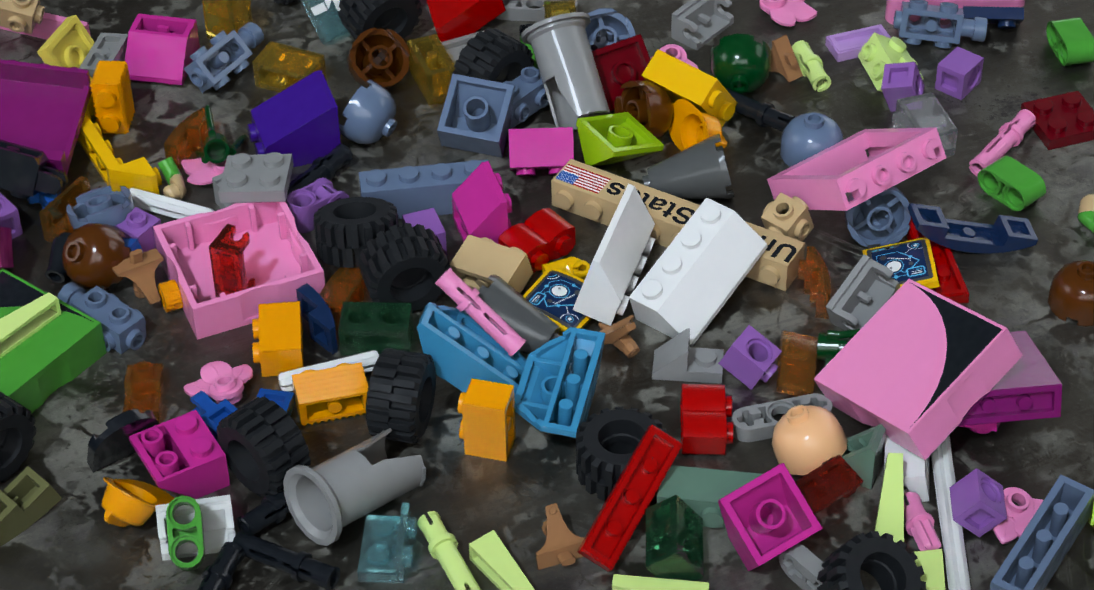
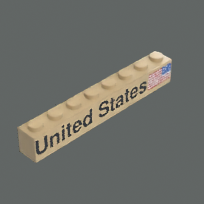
[551,159,805,291]

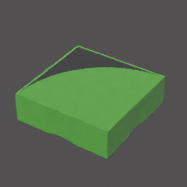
[0,268,107,413]

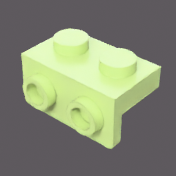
[858,32,924,92]

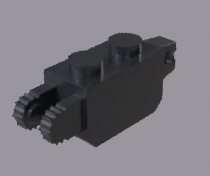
[0,139,69,198]

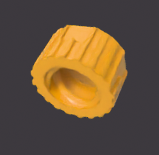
[158,279,183,313]

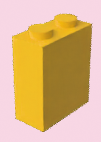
[641,49,738,127]

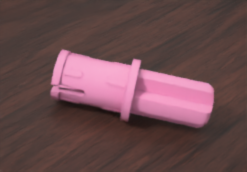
[904,492,942,551]

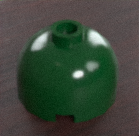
[710,34,772,94]

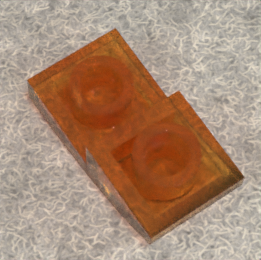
[164,108,209,170]
[798,246,831,319]
[320,267,366,312]
[776,331,817,396]
[122,361,163,424]

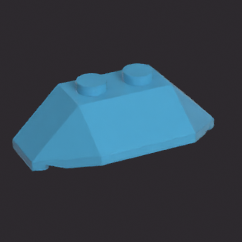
[417,302,526,397]
[515,327,605,438]

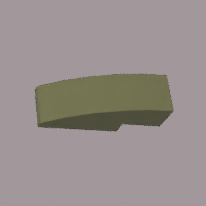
[0,466,62,546]

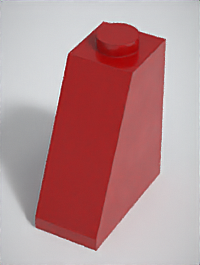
[426,0,506,42]

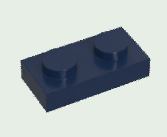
[962,6,1024,29]

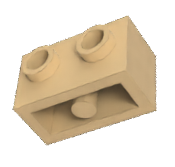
[450,235,533,294]

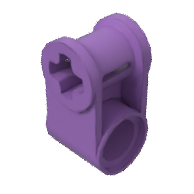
[287,177,349,233]

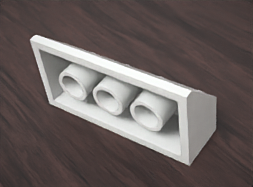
[573,183,656,326]
[629,197,768,347]

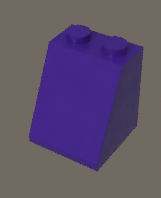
[247,70,341,167]

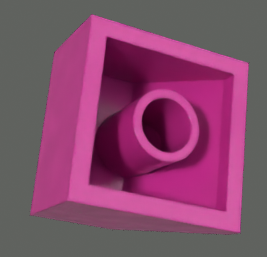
[508,127,574,176]
[718,463,823,571]

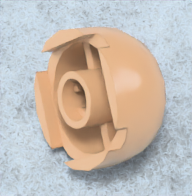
[772,405,848,475]

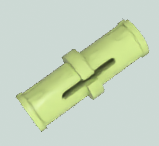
[792,40,831,92]

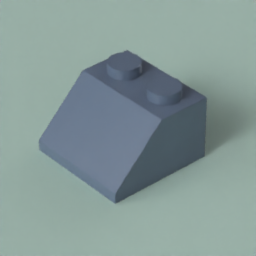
[437,74,515,158]

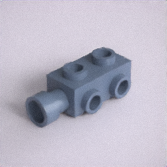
[893,0,987,48]
[184,22,264,93]
[503,66,549,129]
[57,282,147,354]

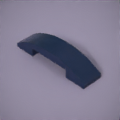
[908,203,1038,253]

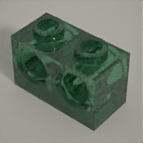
[338,302,413,356]
[646,494,704,581]

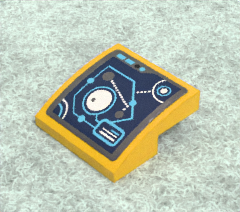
[862,237,940,289]
[523,267,592,336]

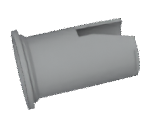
[521,12,610,131]
[283,428,426,546]

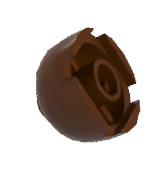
[347,28,410,89]
[614,80,673,139]
[62,223,130,291]
[1048,260,1094,327]

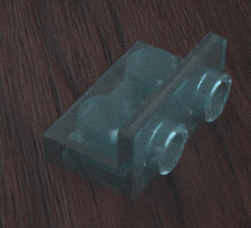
[357,503,417,583]

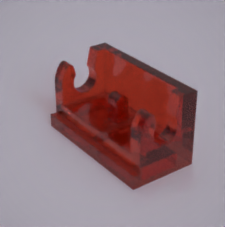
[209,224,256,297]
[795,455,864,515]

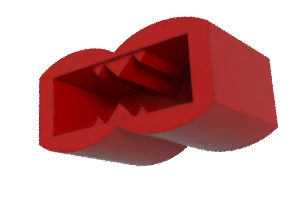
[498,208,576,273]
[680,384,733,455]

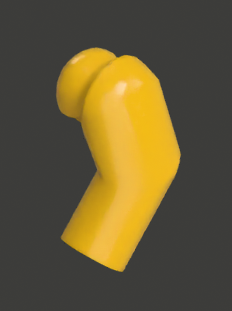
[542,256,591,280]

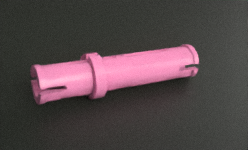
[969,109,1036,177]
[434,268,526,357]

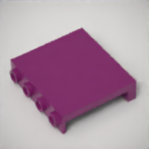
[0,59,92,175]
[958,331,1062,426]

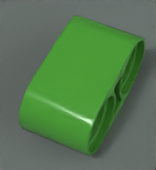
[1046,17,1094,66]
[978,156,1046,211]
[166,496,205,571]

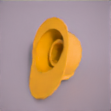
[668,99,728,151]
[101,477,174,527]

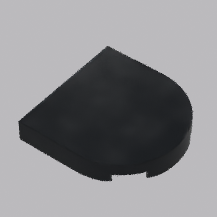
[87,409,159,473]

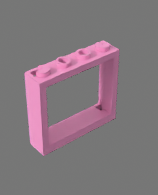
[767,127,946,211]

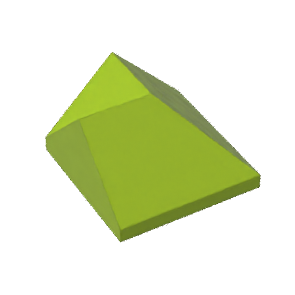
[576,112,664,167]

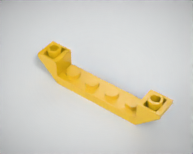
[78,75,162,194]

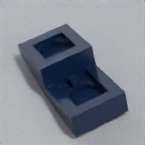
[296,283,338,355]

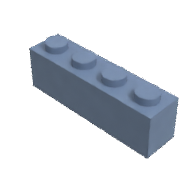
[359,159,489,219]
[990,475,1094,590]

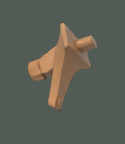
[770,35,803,83]
[112,248,164,305]
[598,315,640,358]
[536,503,585,570]

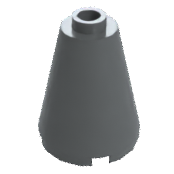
[642,134,735,199]
[467,274,561,354]

